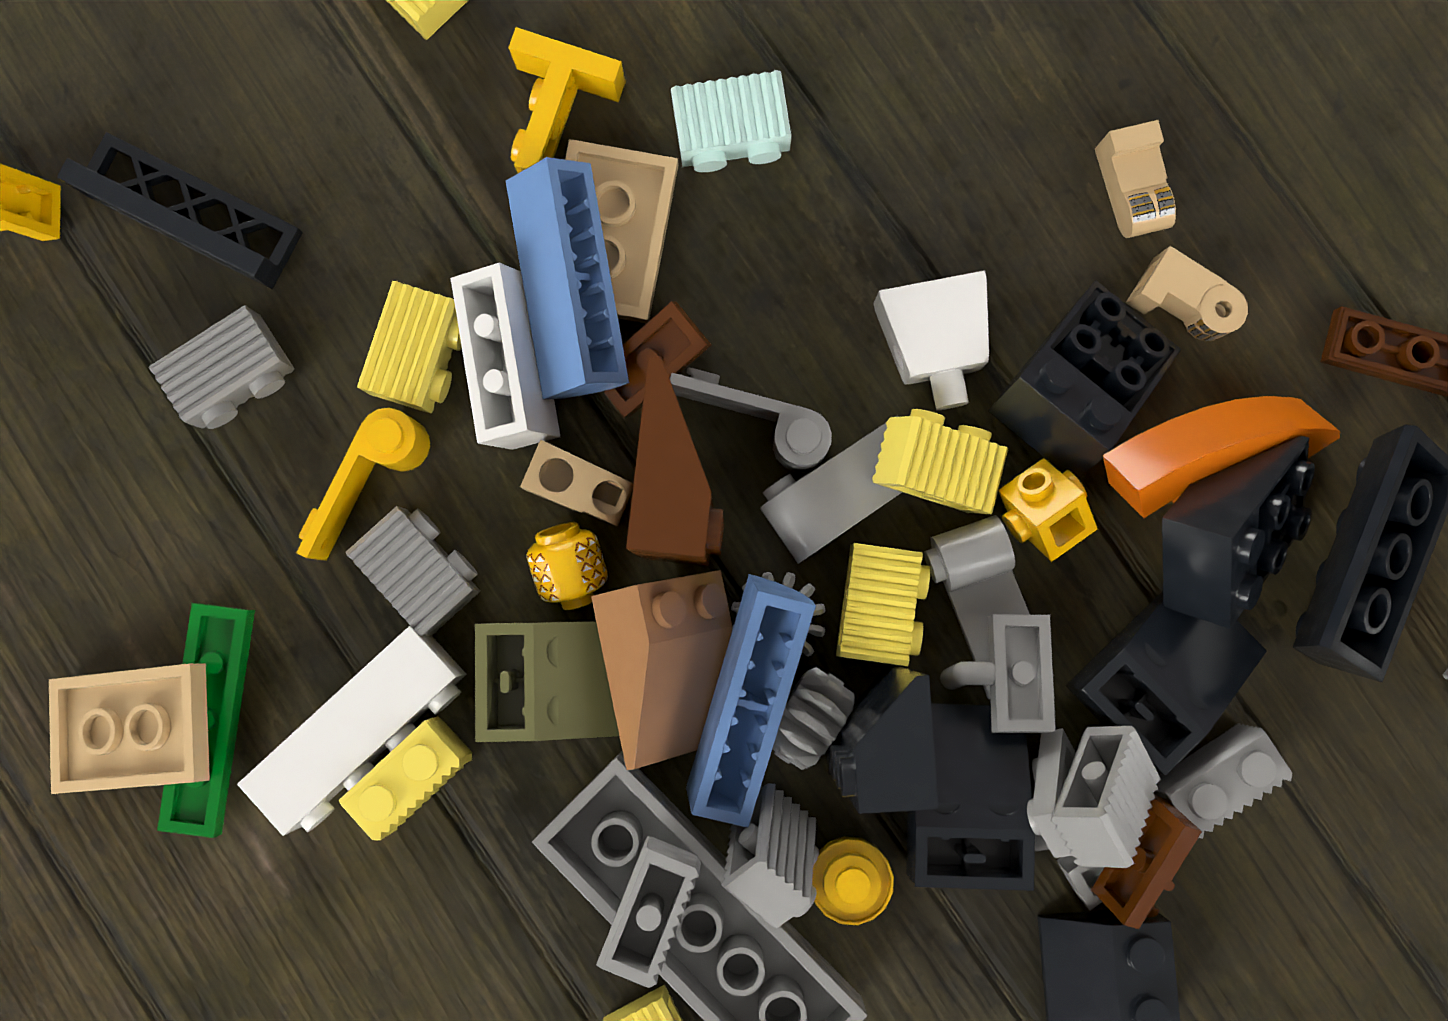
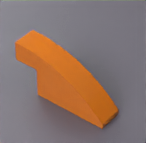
[1103,396,1340,518]

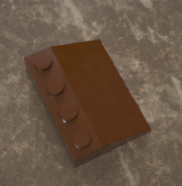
[626,355,724,566]

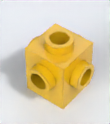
[998,458,1098,562]

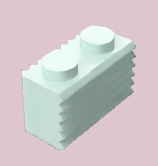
[671,70,791,172]

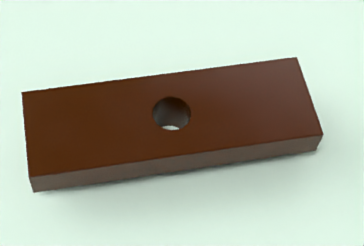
[1321,306,1448,397]

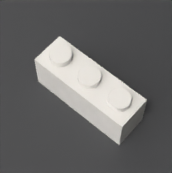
[451,263,560,450]

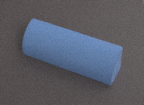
[506,157,629,400]
[686,574,816,827]

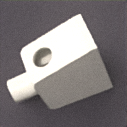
[874,270,989,410]

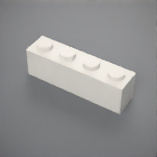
[237,626,467,836]

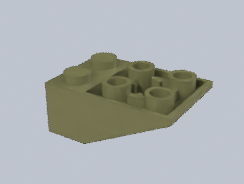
[475,622,619,742]

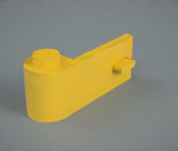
[296,408,430,561]

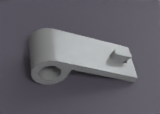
[670,368,832,472]
[760,415,902,564]
[924,515,1054,699]

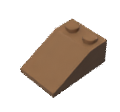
[591,570,732,770]

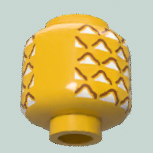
[526,522,608,610]

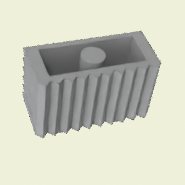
[149,305,294,429]
[346,506,480,637]
[1153,723,1292,839]
[1050,726,1161,868]
[721,783,819,928]
[596,836,701,988]

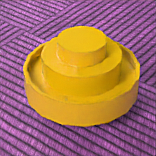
[812,836,894,925]

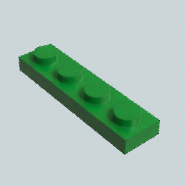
[157,603,255,838]

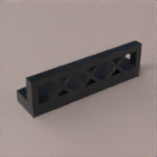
[57,132,303,290]

